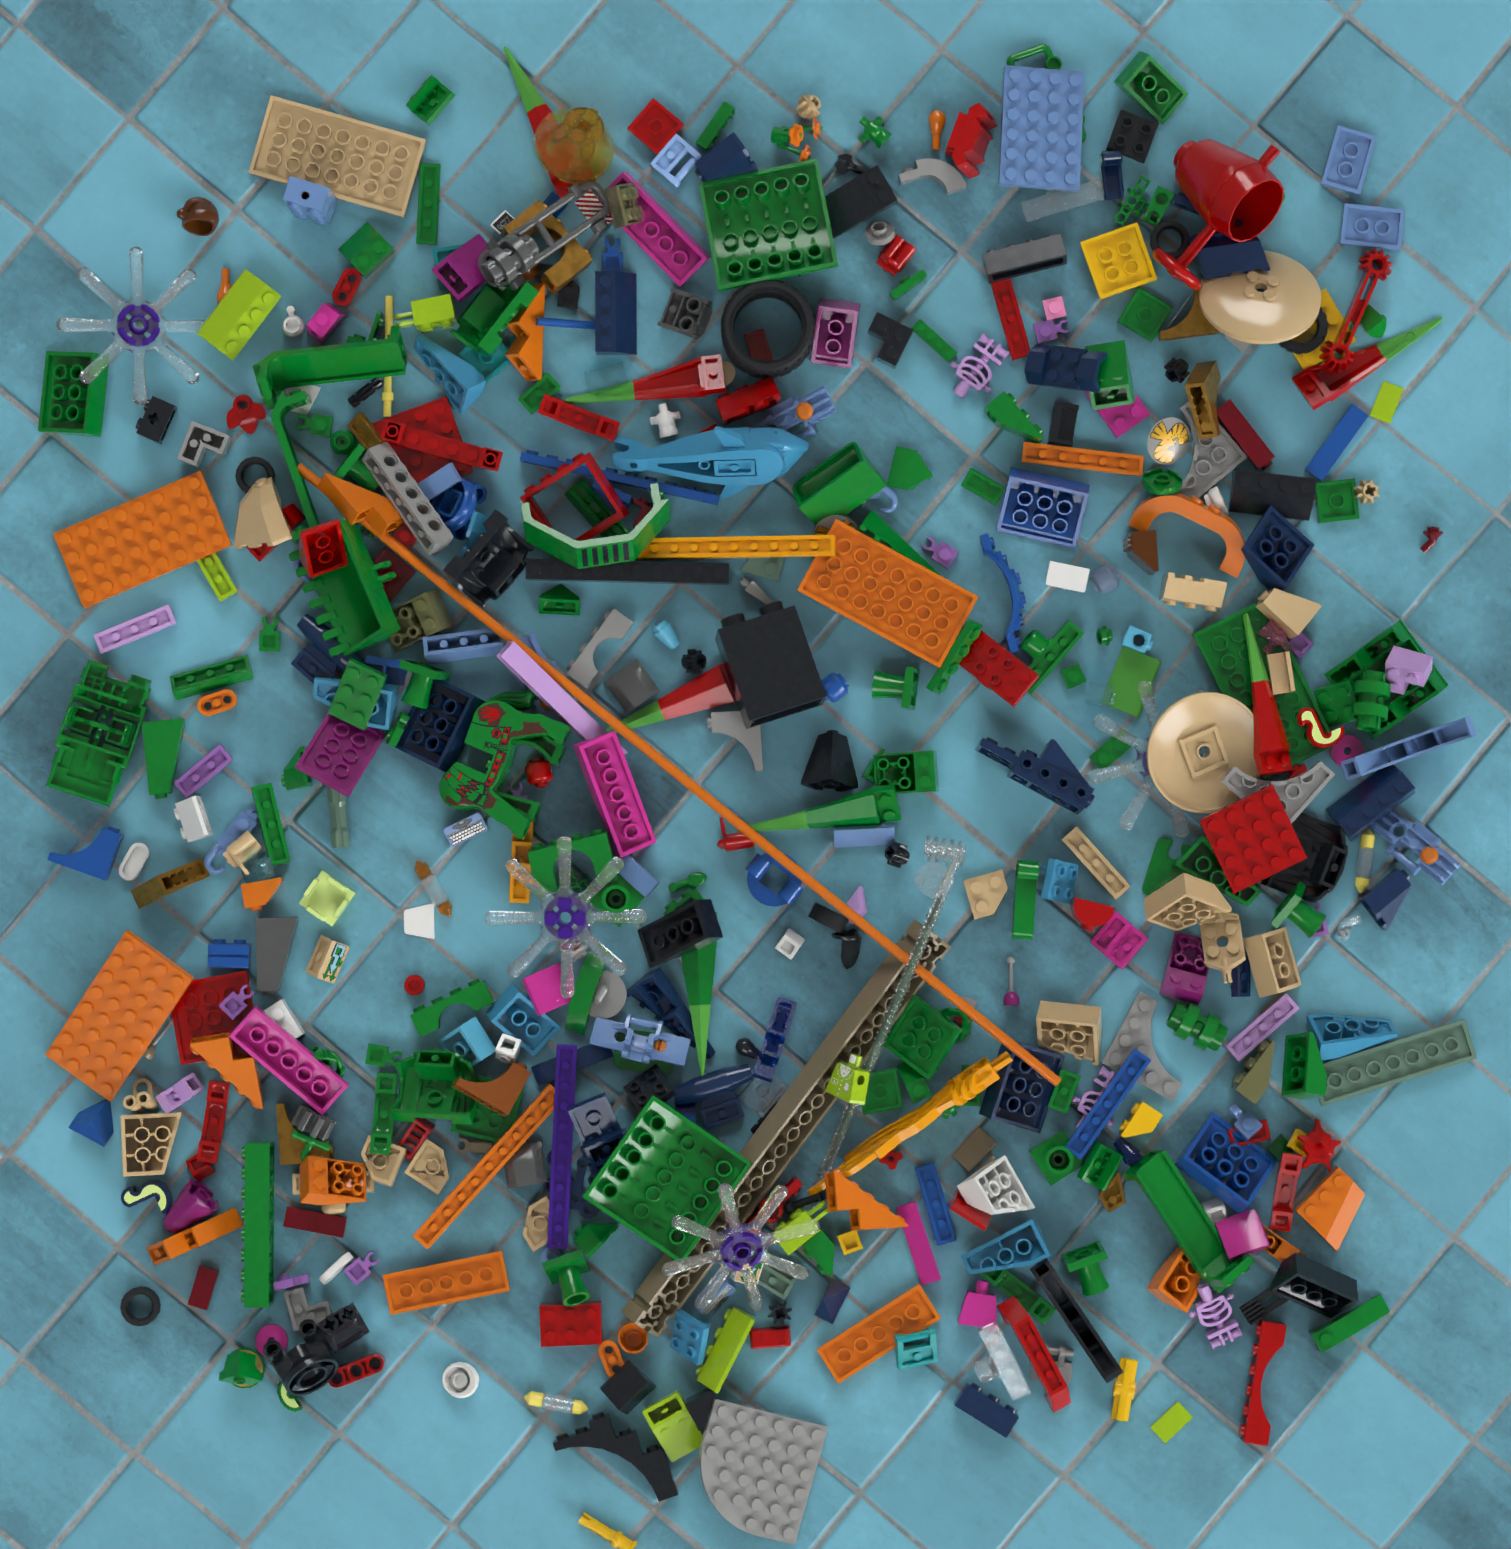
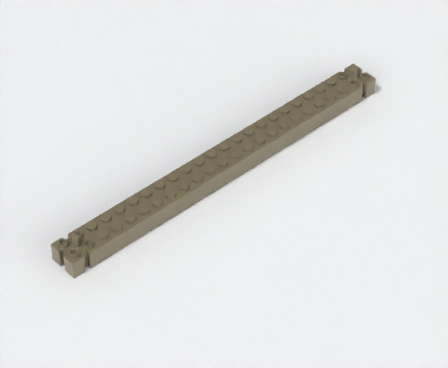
[621,919,951,1338]

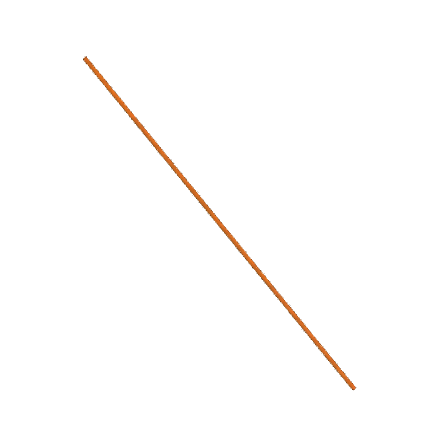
[297,463,1062,1087]

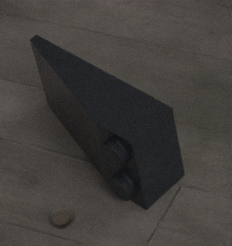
[825,165,897,239]
[637,899,723,968]

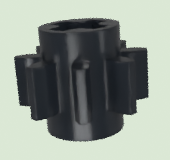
[1164,357,1190,383]
[681,649,706,674]
[885,842,910,868]
[767,1300,792,1325]

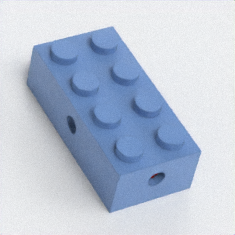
[283,176,337,225]

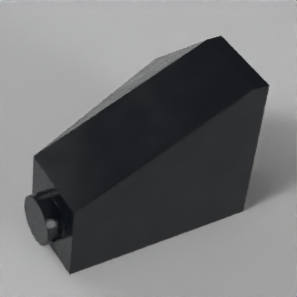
[801,730,858,792]

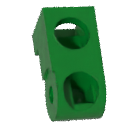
[1142,186,1175,227]

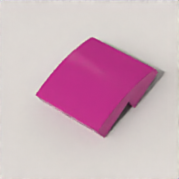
[1090,912,1149,970]
[522,963,573,1016]
[1215,1209,1270,1261]

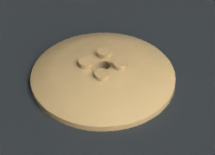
[1199,251,1321,344]
[1146,692,1260,813]

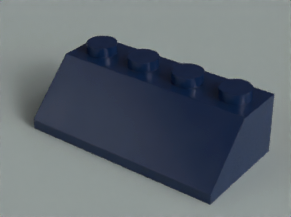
[595,271,637,355]
[1325,764,1415,842]

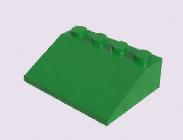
[38,351,109,437]

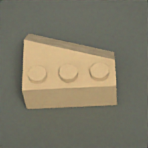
[1159,572,1227,612]

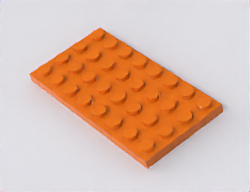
[53,470,233,609]
[797,519,979,668]
[45,930,194,1102]

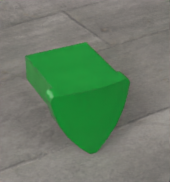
[1359,304,1386,338]

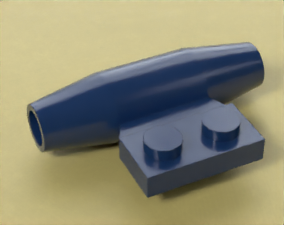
[291,614,367,684]
[673,1064,753,1130]

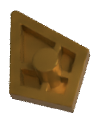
[1098,1173,1126,1213]

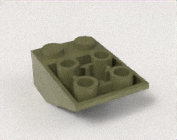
[605,183,644,229]
[389,589,454,652]
[1231,1039,1275,1104]

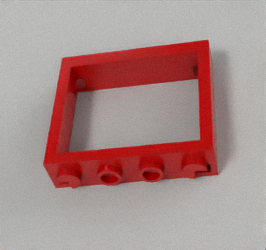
[520,452,629,541]

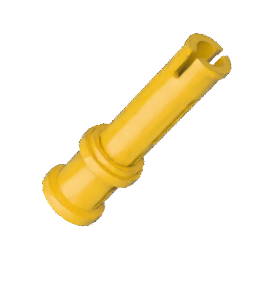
[578,1512,638,1549]

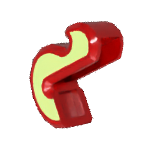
[1296,707,1344,748]

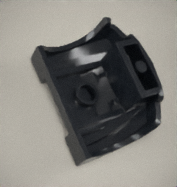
[443,509,534,608]
[1260,813,1348,903]

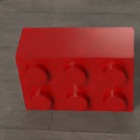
[539,1301,603,1347]

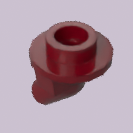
[1420,526,1443,554]

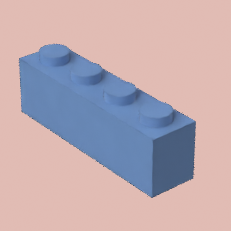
[423,628,507,665]

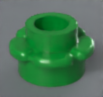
[1096,626,1113,646]

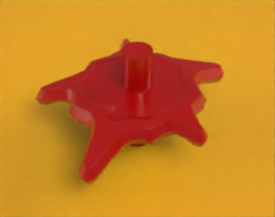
[1297,1118,1341,1173]

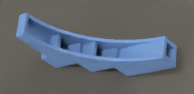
[1340,716,1476,781]

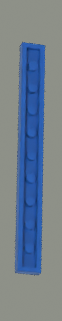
[520,450,720,505]

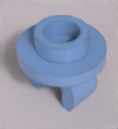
[541,1248,561,1263]

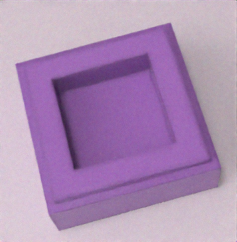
[1287,631,1314,658]

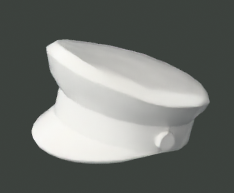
[442,1362,479,1398]

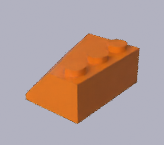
[1294,1165,1365,1252]

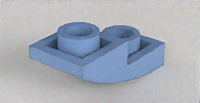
[616,855,660,898]

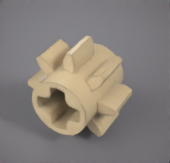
[796,94,821,120]
[1354,480,1380,504]

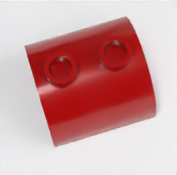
[1071,897,1115,931]

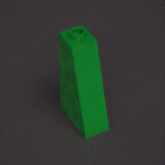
[142,718,185,799]

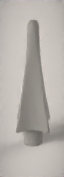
[740,577,773,605]

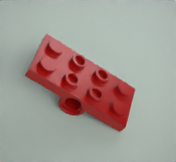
[959,630,1040,708]

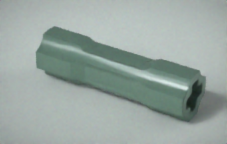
[327,787,350,848]

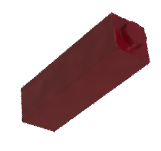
[1217,399,1275,471]

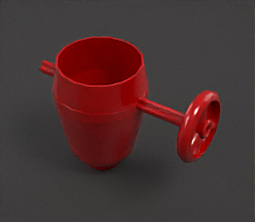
[1153,139,1284,291]

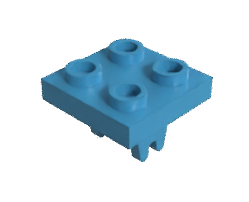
[1037,858,1079,904]
[670,1309,711,1365]

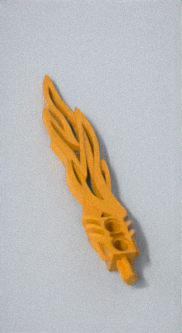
[807,1051,1013,1196]

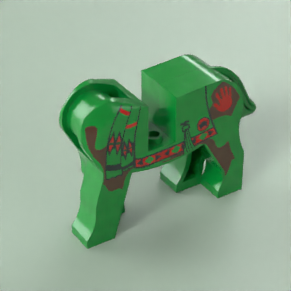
[439,689,571,840]

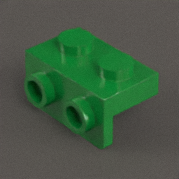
[406,75,455,126]
[1077,1141,1123,1191]

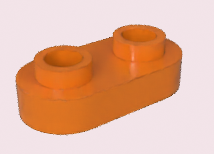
[197,689,238,716]
[598,1339,625,1378]

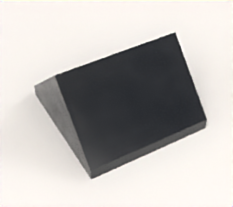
[600,1360,656,1414]
[685,1388,715,1431]

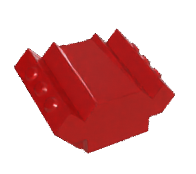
[945,103,998,179]

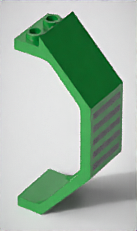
[521,483,670,569]

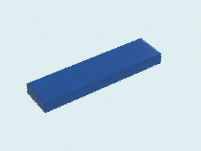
[1305,404,1369,481]
[915,1162,957,1246]

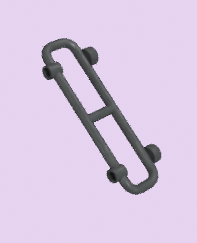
[478,181,610,291]

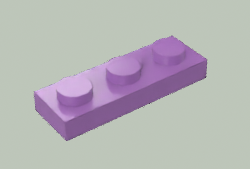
[174,744,234,799]

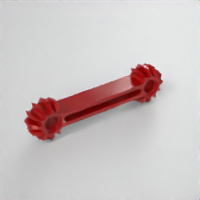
[1319,248,1393,373]

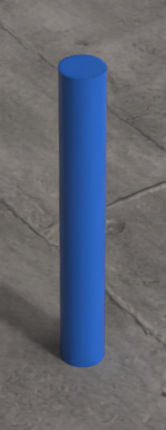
[536,317,595,330]

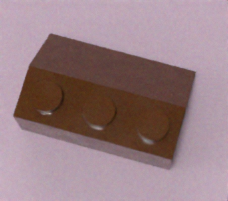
[1123,530,1159,575]

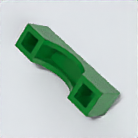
[410,978,495,1037]

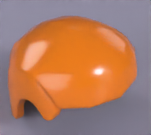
[617,1322,648,1354]

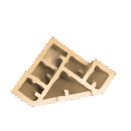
[234,477,292,549]

